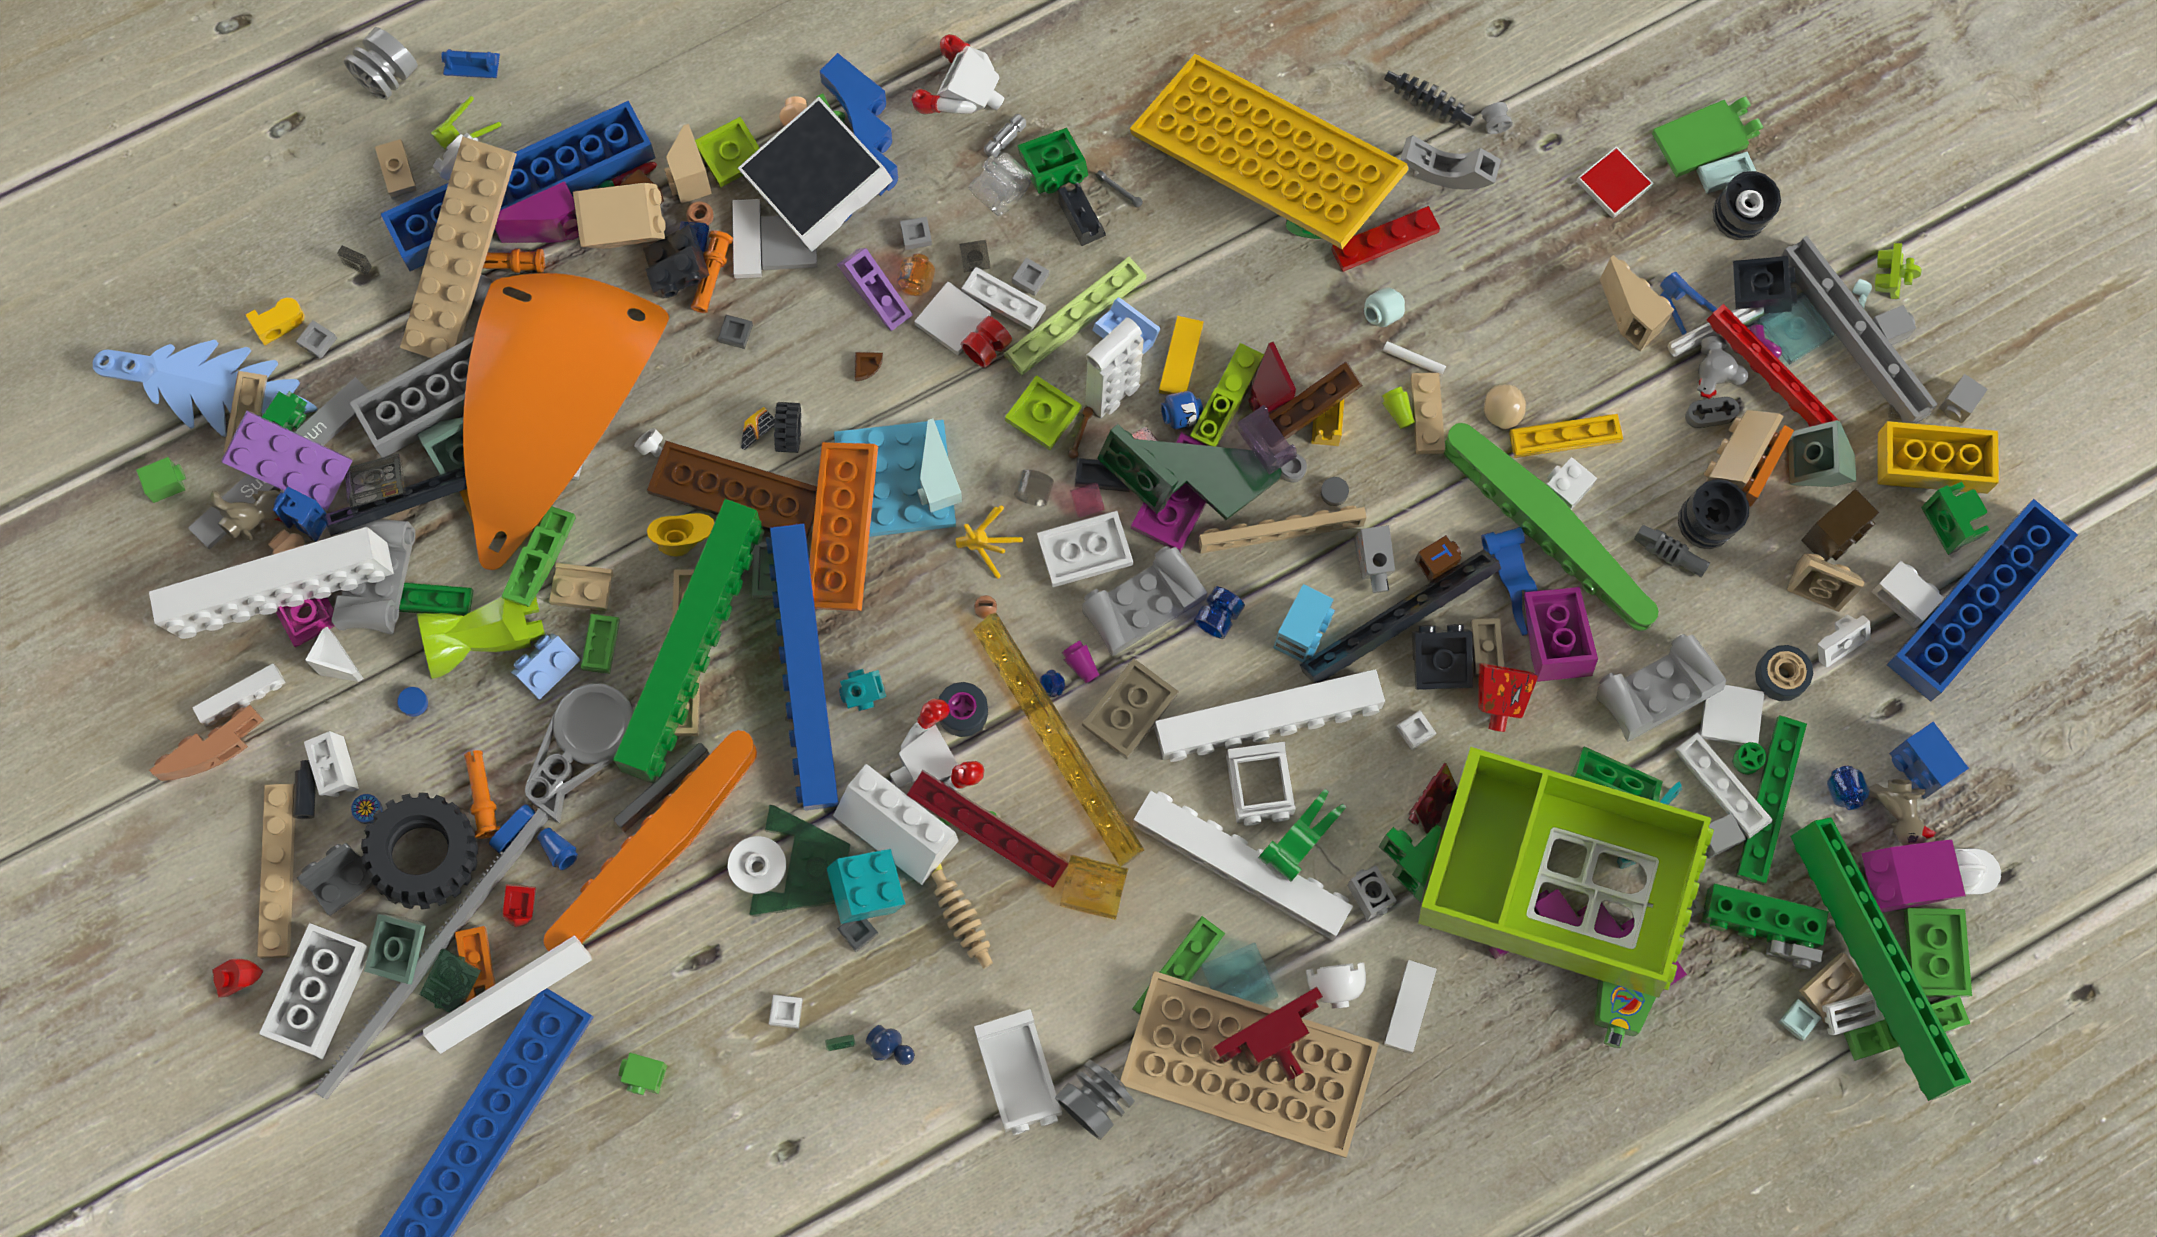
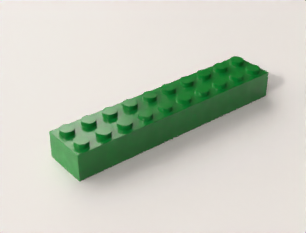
[613,499,764,784]

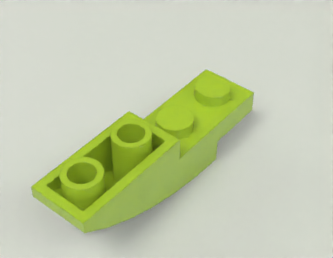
[1190,343,1264,447]

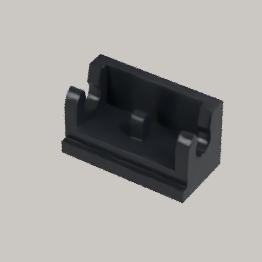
[1058,182,1106,246]

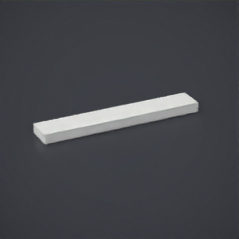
[423,936,592,1054]

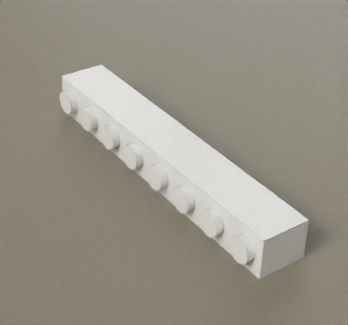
[1154,669,1385,762]
[1133,791,1353,941]

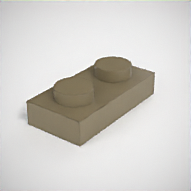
[1470,618,1504,677]

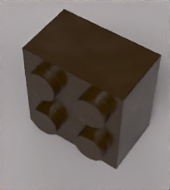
[1801,488,1880,562]

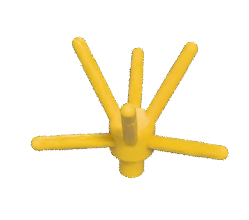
[955,505,1023,579]

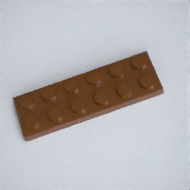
[647,441,817,540]

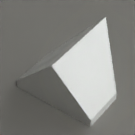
[305,627,364,682]

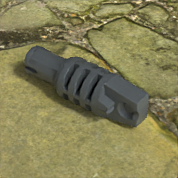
[1634,525,1710,578]

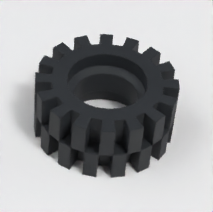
[774,402,802,453]

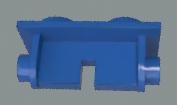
[441,49,500,78]

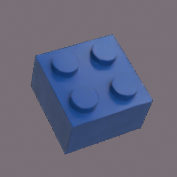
[1889,721,1969,799]

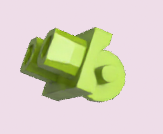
[1875,243,1922,299]

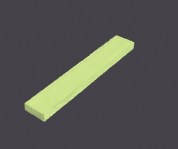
[1004,257,1147,376]

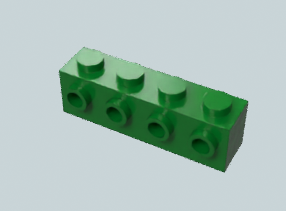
[1701,883,1829,949]

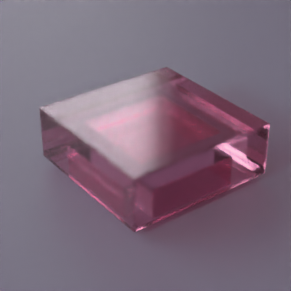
[1070,483,1105,518]

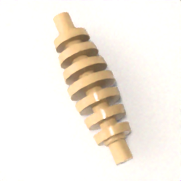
[932,870,993,969]

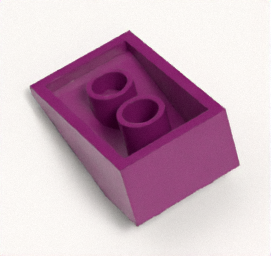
[495,181,579,243]
[1524,587,1598,682]
[1861,839,1966,913]

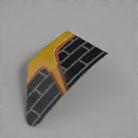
[741,407,775,450]

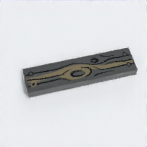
[614,743,710,833]

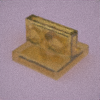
[1060,855,1128,920]

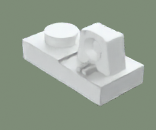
[1818,614,1871,668]

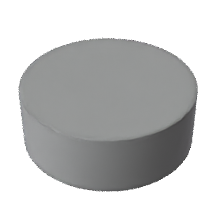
[1279,453,1307,482]

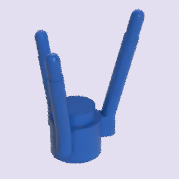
[1660,272,1717,335]

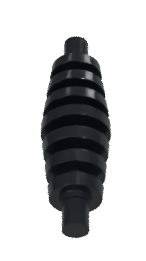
[1384,71,1475,126]

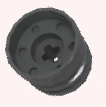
[1055,1060,1135,1140]

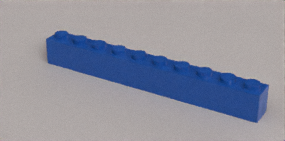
[766,524,839,811]

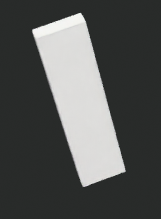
[1675,732,1772,839]

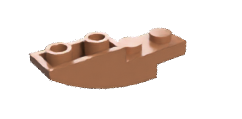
[149,705,264,781]

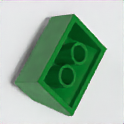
[1571,746,1663,802]

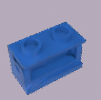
[273,486,327,542]

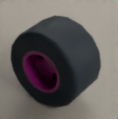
[939,682,988,737]

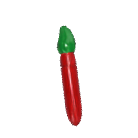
[597,162,657,189]

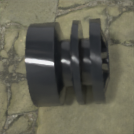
[1712,171,1781,240]
[1678,479,1749,549]

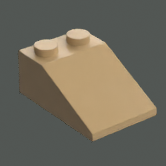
[1787,553,1865,612]

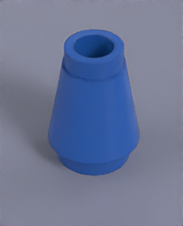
[537,828,578,870]

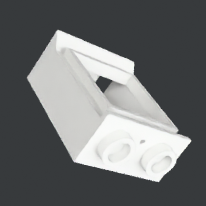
[1226,742,1296,826]

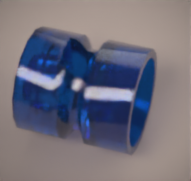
[1194,586,1245,639]

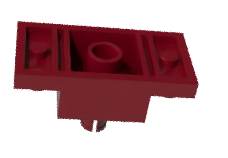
[1209,987,1323,1082]

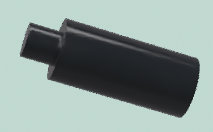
[293,760,316,819]

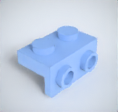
[1092,297,1160,354]
[511,633,581,700]

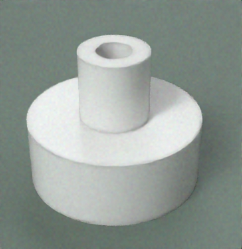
[634,428,663,457]

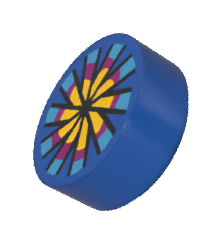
[351,794,382,824]

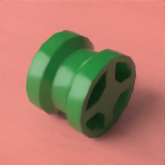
[1732,742,1766,775]

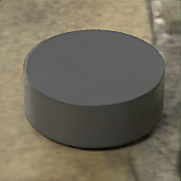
[1320,477,1349,506]

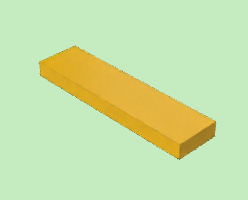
[1509,414,1623,458]

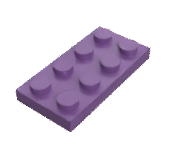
[221,411,353,510]

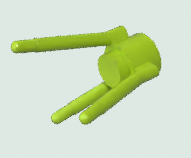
[431,96,502,149]

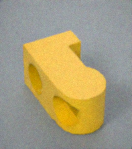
[245,297,305,346]

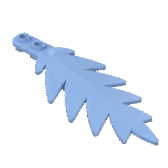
[93,340,317,437]

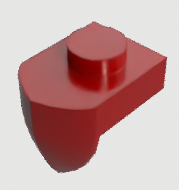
[502,884,536,927]
[212,959,263,998]

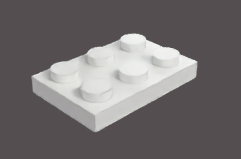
[1037,511,1133,587]

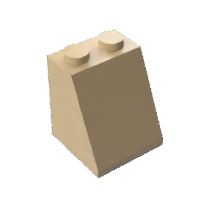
[573,183,665,249]

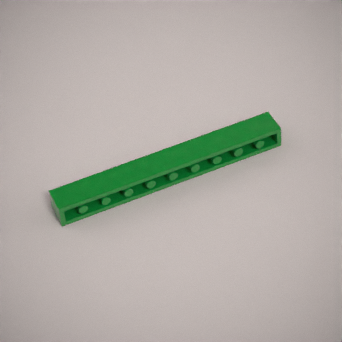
[1790,817,1971,1101]

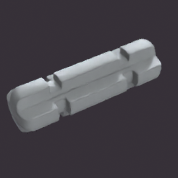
[984,114,1026,159]

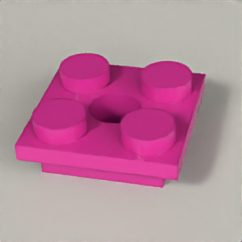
[276,597,335,648]

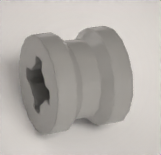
[1481,102,1513,134]

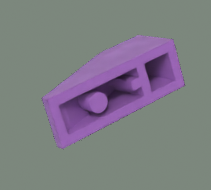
[837,248,913,331]

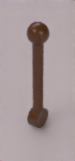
[1068,407,1093,459]

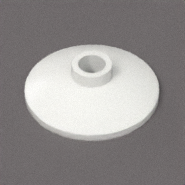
[728,836,786,894]

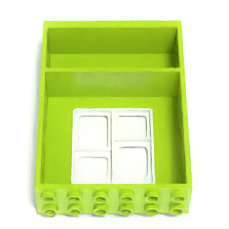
[1418,747,1714,998]

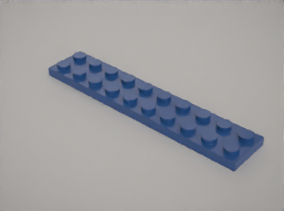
[379,988,594,1237]

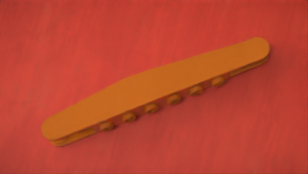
[544,730,757,951]

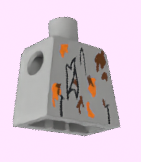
[1354,525,1395,593]

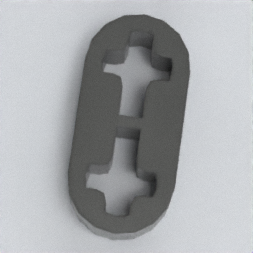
[1685,397,1739,428]

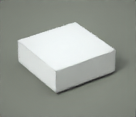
[1396,710,1436,750]
[769,995,803,1029]

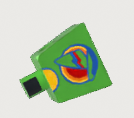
[1594,979,1656,1049]

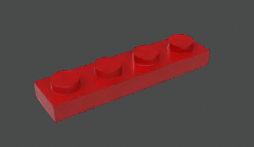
[1331,206,1441,272]

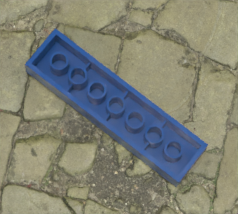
[1886,499,2078,702]

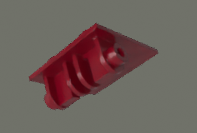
[1408,762,1458,834]

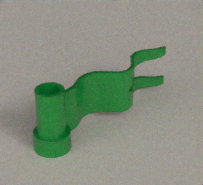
[1258,789,1346,882]

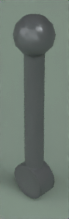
[1096,170,1143,207]

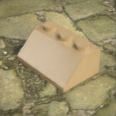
[1704,410,1784,490]

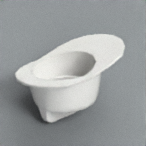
[1955,849,2001,894]

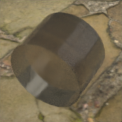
[1014,469,1054,506]

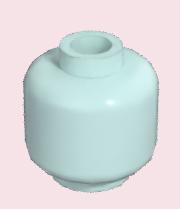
[1364,287,1405,327]

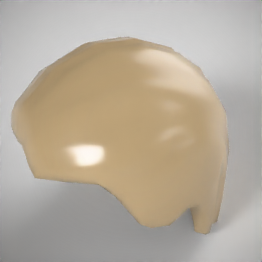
[1484,384,1526,429]

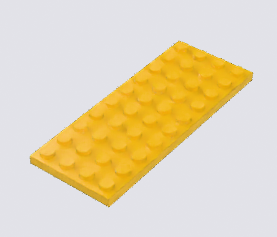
[1130,54,1408,249]

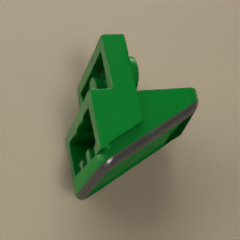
[1378,825,1443,903]

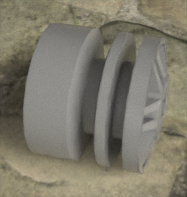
[344,27,418,100]

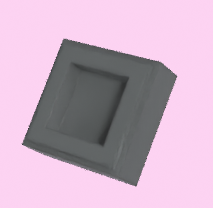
[718,314,753,349]
[837,919,878,952]

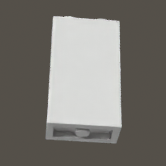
[974,1009,1062,1135]

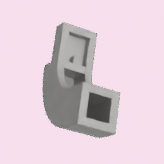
[1400,135,1501,190]

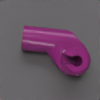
[1750,325,1782,358]

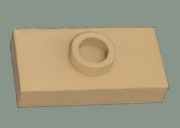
[375,139,417,198]

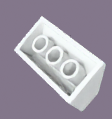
[833,764,958,885]

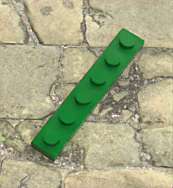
[1735,715,1807,885]

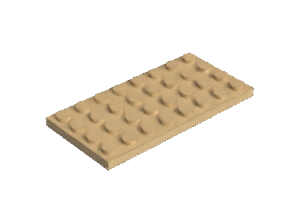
[1120,971,1379,1158]

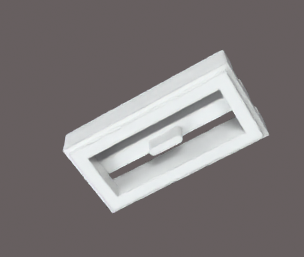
[1822,992,1884,1035]

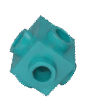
[839,669,887,711]

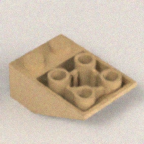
[1600,255,1674,352]

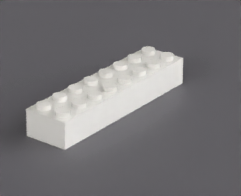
[149,527,394,639]

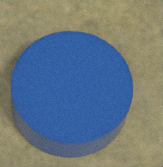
[397,687,428,717]

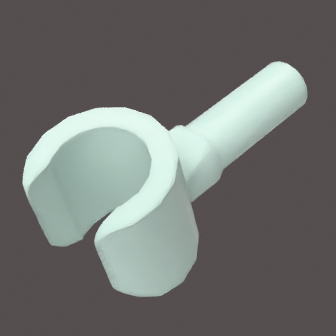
[1852,279,1872,308]

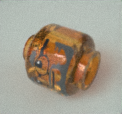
[897,254,935,296]

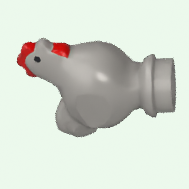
[1697,335,1748,399]

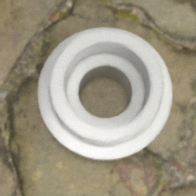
[1736,190,1763,217]

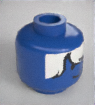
[1161,391,1203,429]

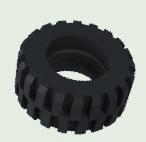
[361,792,478,910]

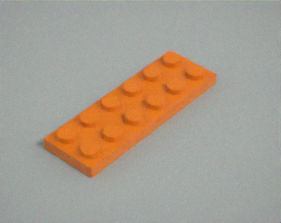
[809,442,878,611]

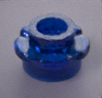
[1039,670,1065,697]

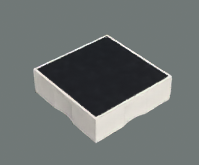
[738,97,893,252]

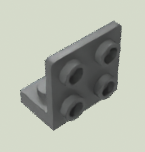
[297,843,374,916]

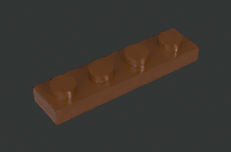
[1256,362,1363,449]

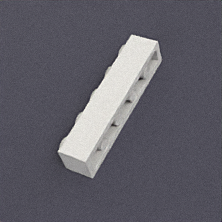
[192,664,286,727]

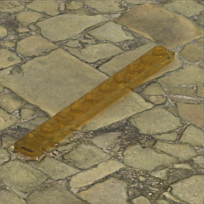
[973,613,1144,867]

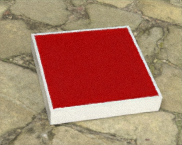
[1576,146,1653,219]

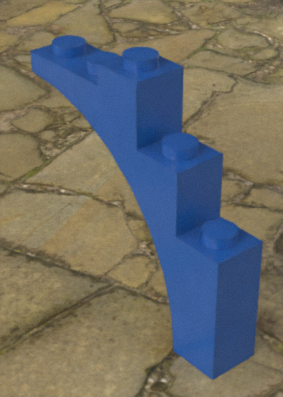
[820,53,898,221]

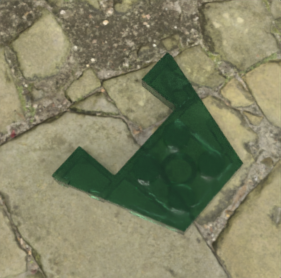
[749,805,851,917]

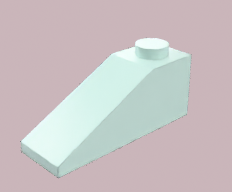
[917,419,962,513]

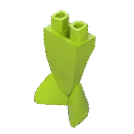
[417,597,545,679]

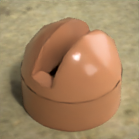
[974,595,997,619]

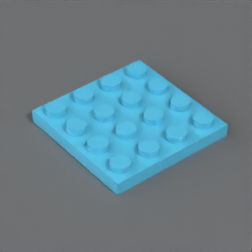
[834,420,956,537]

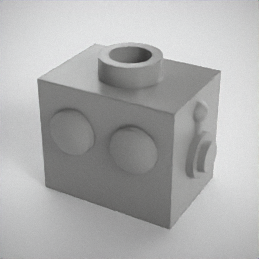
[1347,866,1397,921]

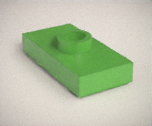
[581,614,620,674]

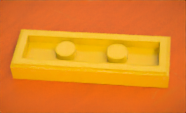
[1159,315,1204,395]

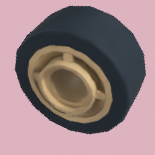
[1755,645,1814,701]

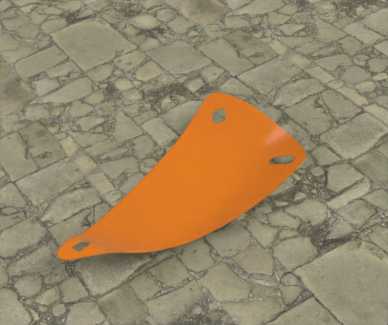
[463,273,669,570]

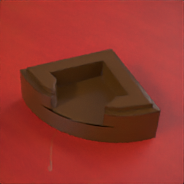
[855,352,883,381]

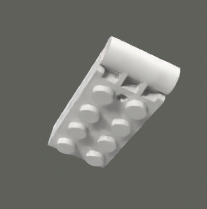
[1085,317,1144,418]

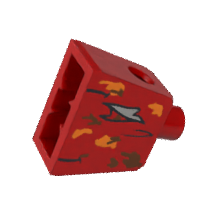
[1478,663,1538,732]

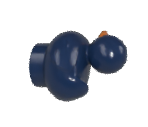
[866,1025,915,1065]

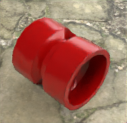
[960,316,1012,368]

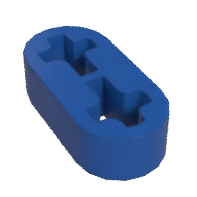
[489,804,536,855]

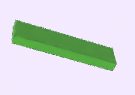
[1132,916,1225,1015]

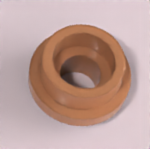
[686,201,714,228]

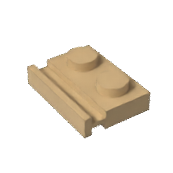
[549,563,613,611]
[1799,953,1869,1024]

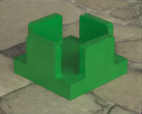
[1921,482,1990,555]

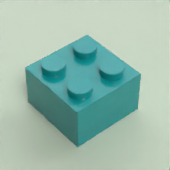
[827,849,906,924]

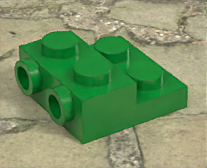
[1017,127,1088,194]
[262,391,307,431]

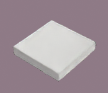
[914,282,991,355]
[1700,685,1764,746]

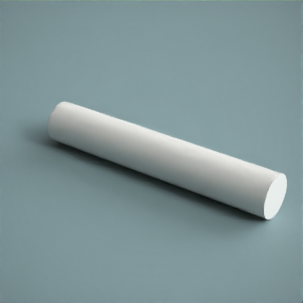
[1383,341,1446,376]

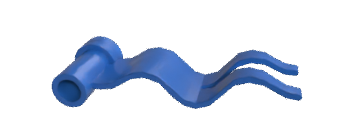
[1481,527,1538,636]

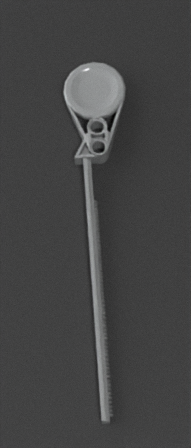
[315,684,634,1099]

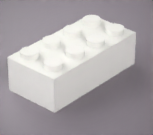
[259,923,370,1060]

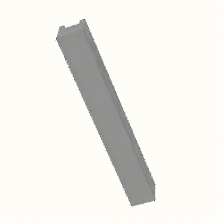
[1781,236,1937,424]

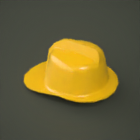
[647,513,714,557]

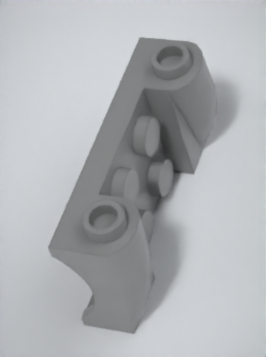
[331,519,415,634]
[1082,546,1207,657]
[1596,634,1726,742]

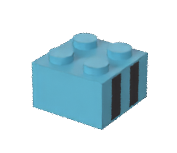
[1273,584,1335,663]

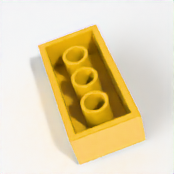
[1877,421,1999,494]

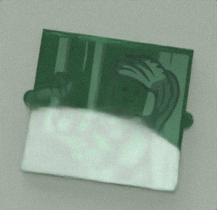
[419,948,481,1013]

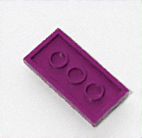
[1131,433,1208,553]

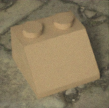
[664,124,712,204]

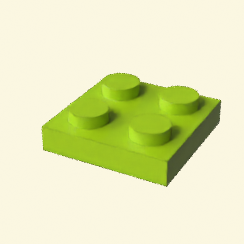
[695,116,760,188]
[1005,375,1082,450]

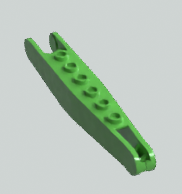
[1444,423,1659,631]

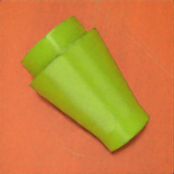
[1382,387,1415,430]

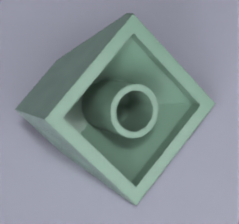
[417,417,465,475]
[1788,420,1856,487]
[364,914,426,984]

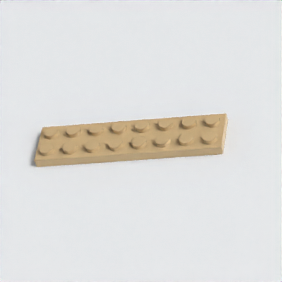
[400,136,517,358]

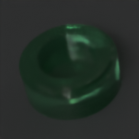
[825,1034,856,1052]

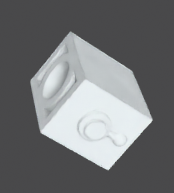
[1547,457,1597,510]

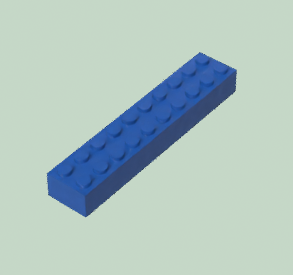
[381,100,656,272]

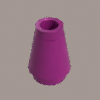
[1062,640,1100,684]

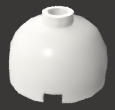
[1306,962,1366,1009]

